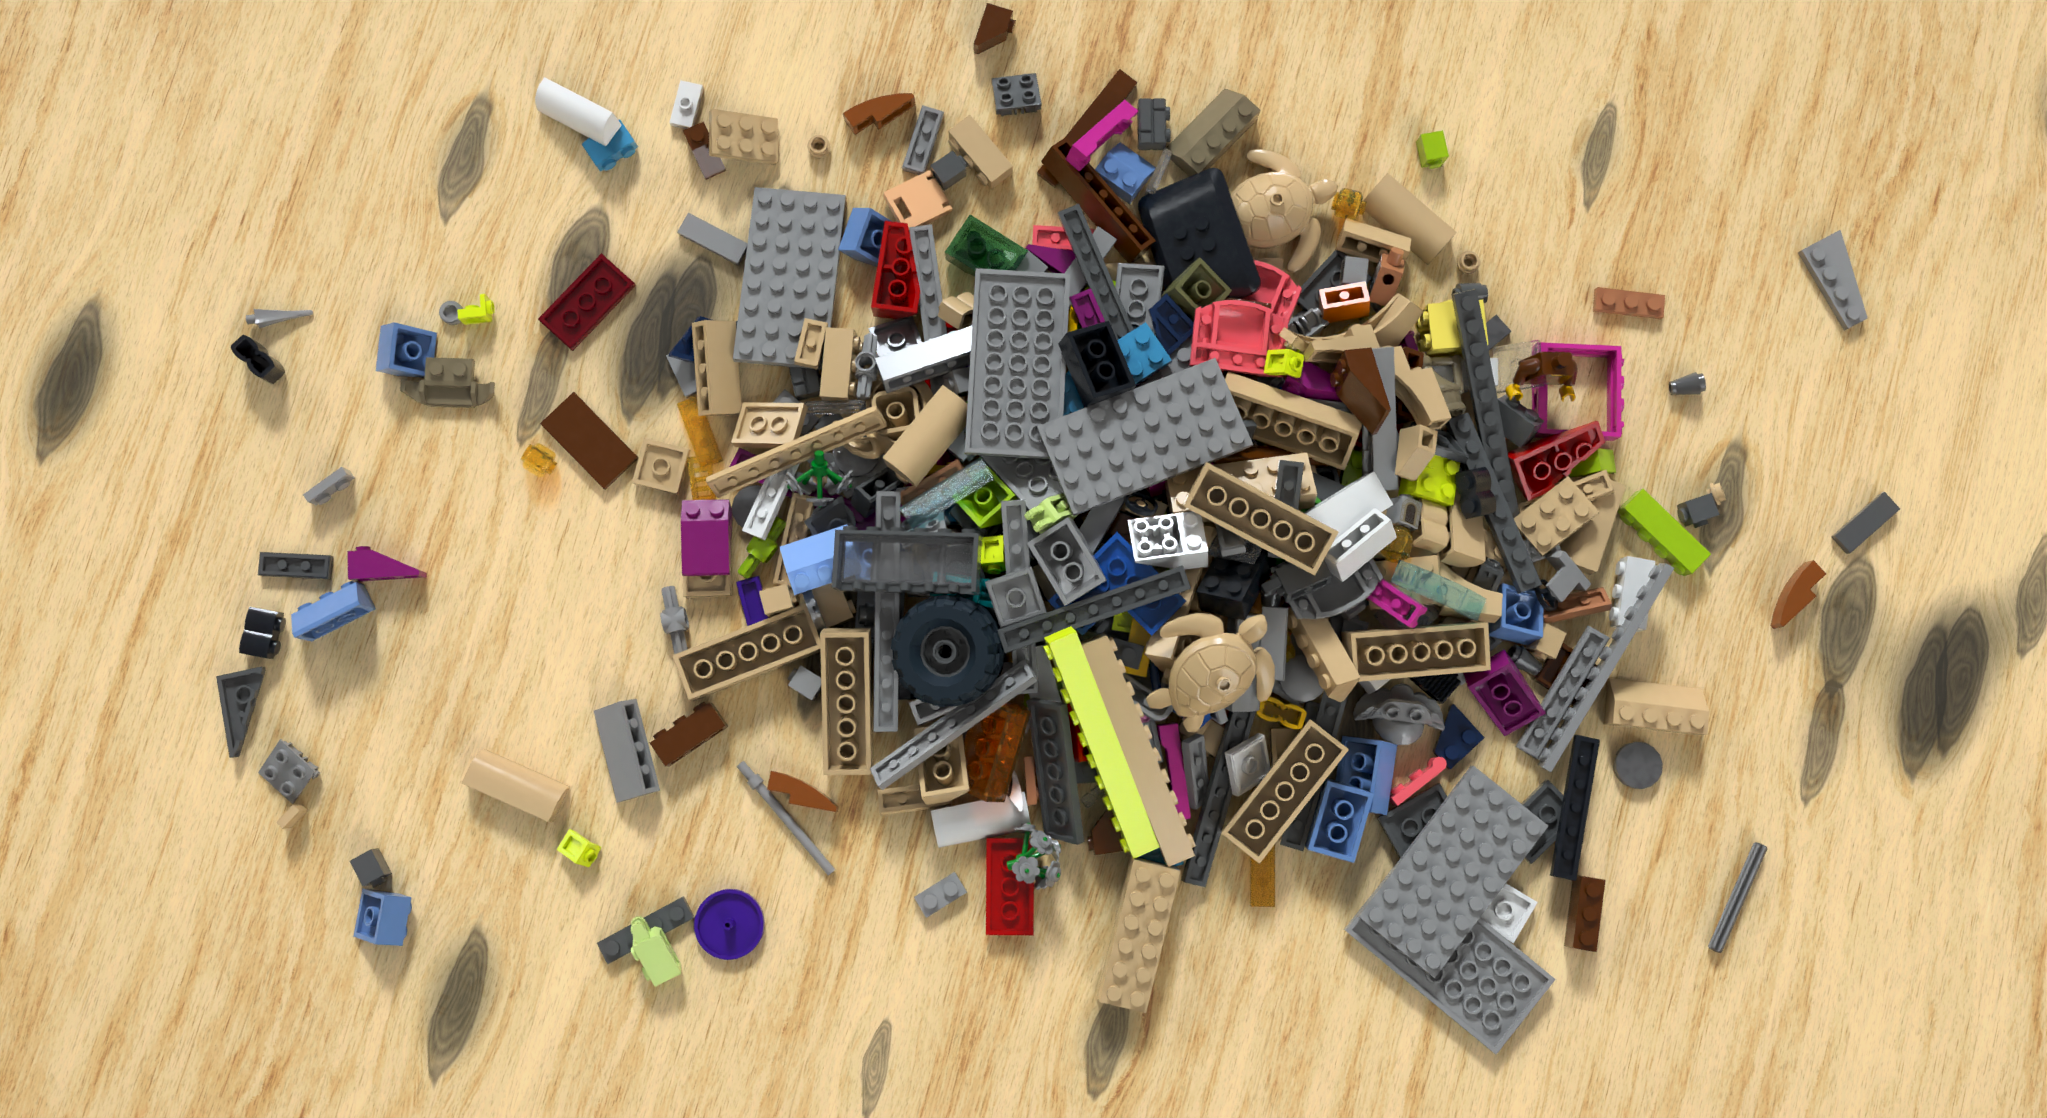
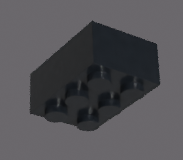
[1058,321,1136,408]
[1196,544,1272,621]

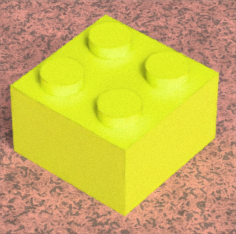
[1398,455,1460,507]

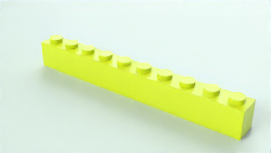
[1043,626,1160,859]

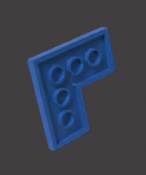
[1049,532,1187,636]

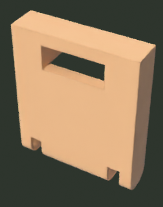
[883,170,953,233]

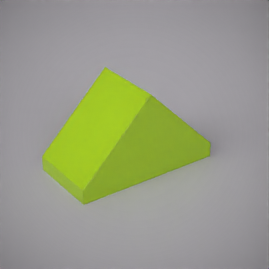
[1569,448,1616,478]

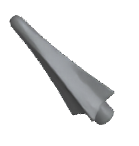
[246,309,313,328]

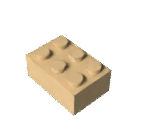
[819,327,863,408]

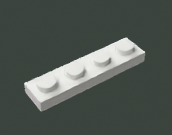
[742,464,800,540]

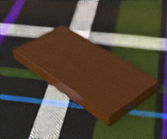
[540,392,639,490]

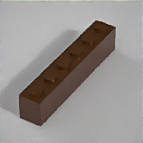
[1041,137,1156,264]

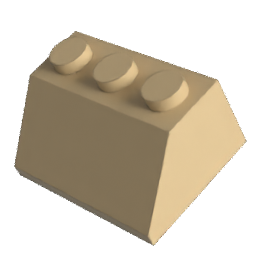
[914,726,970,805]

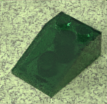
[945,215,1028,276]

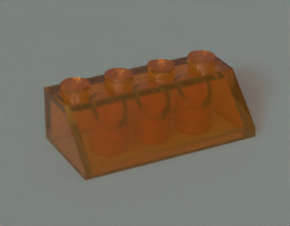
[964,702,1031,802]

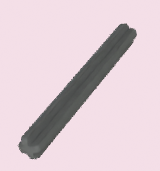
[1708,842,1767,953]

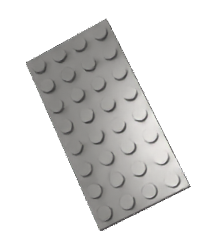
[733,187,846,370]
[965,268,1070,459]
[1037,358,1253,516]
[1357,766,1548,978]
[1344,868,1556,1054]

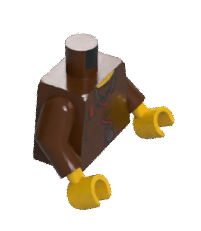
[1505,352,1578,402]

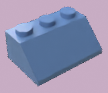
[291,581,376,641]
[1336,736,1398,815]
[1305,778,1374,863]

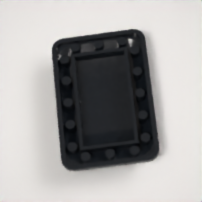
[1138,168,1261,299]

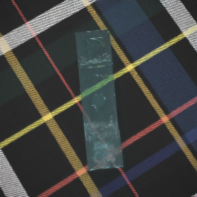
[1390,560,1486,621]

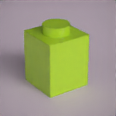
[1416,130,1449,169]

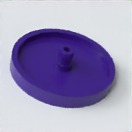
[694,889,765,960]

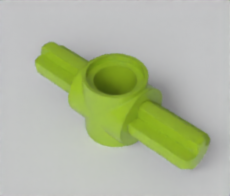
[738,517,786,579]

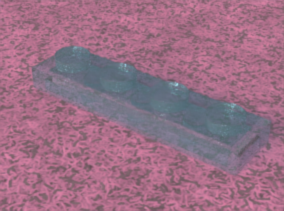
[900,457,994,529]

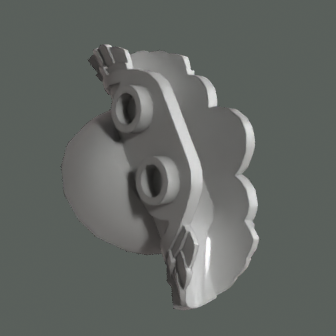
[1353,683,1445,745]

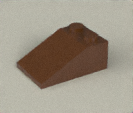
[1330,347,1391,435]

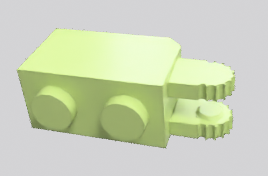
[1024,494,1079,534]
[631,916,681,987]

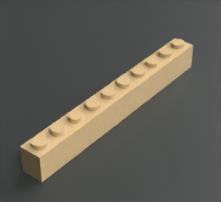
[1080,632,1196,867]

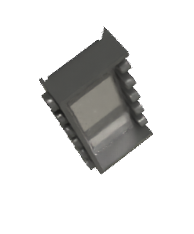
[832,526,983,595]

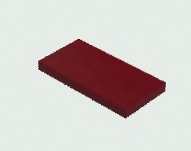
[538,253,636,351]

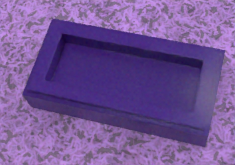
[736,576,769,626]

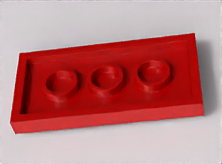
[986,838,1034,936]

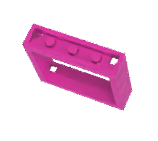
[1532,342,1624,441]

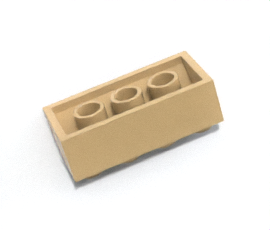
[1287,607,1361,702]
[1604,678,1709,735]

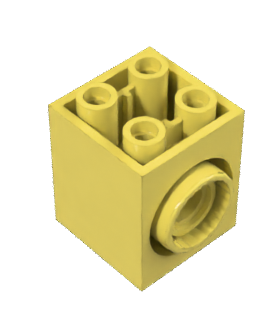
[1415,300,1489,358]

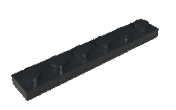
[1550,735,1600,881]

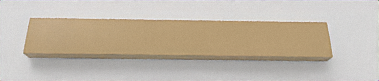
[706,405,887,498]

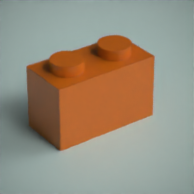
[1319,282,1370,323]

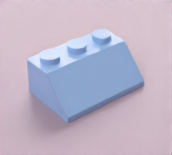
[780,524,863,595]

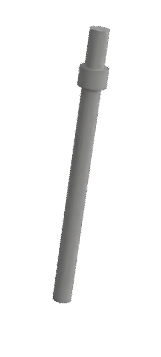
[737,761,835,875]

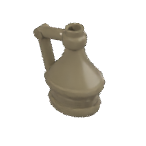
[1422,352,1466,418]

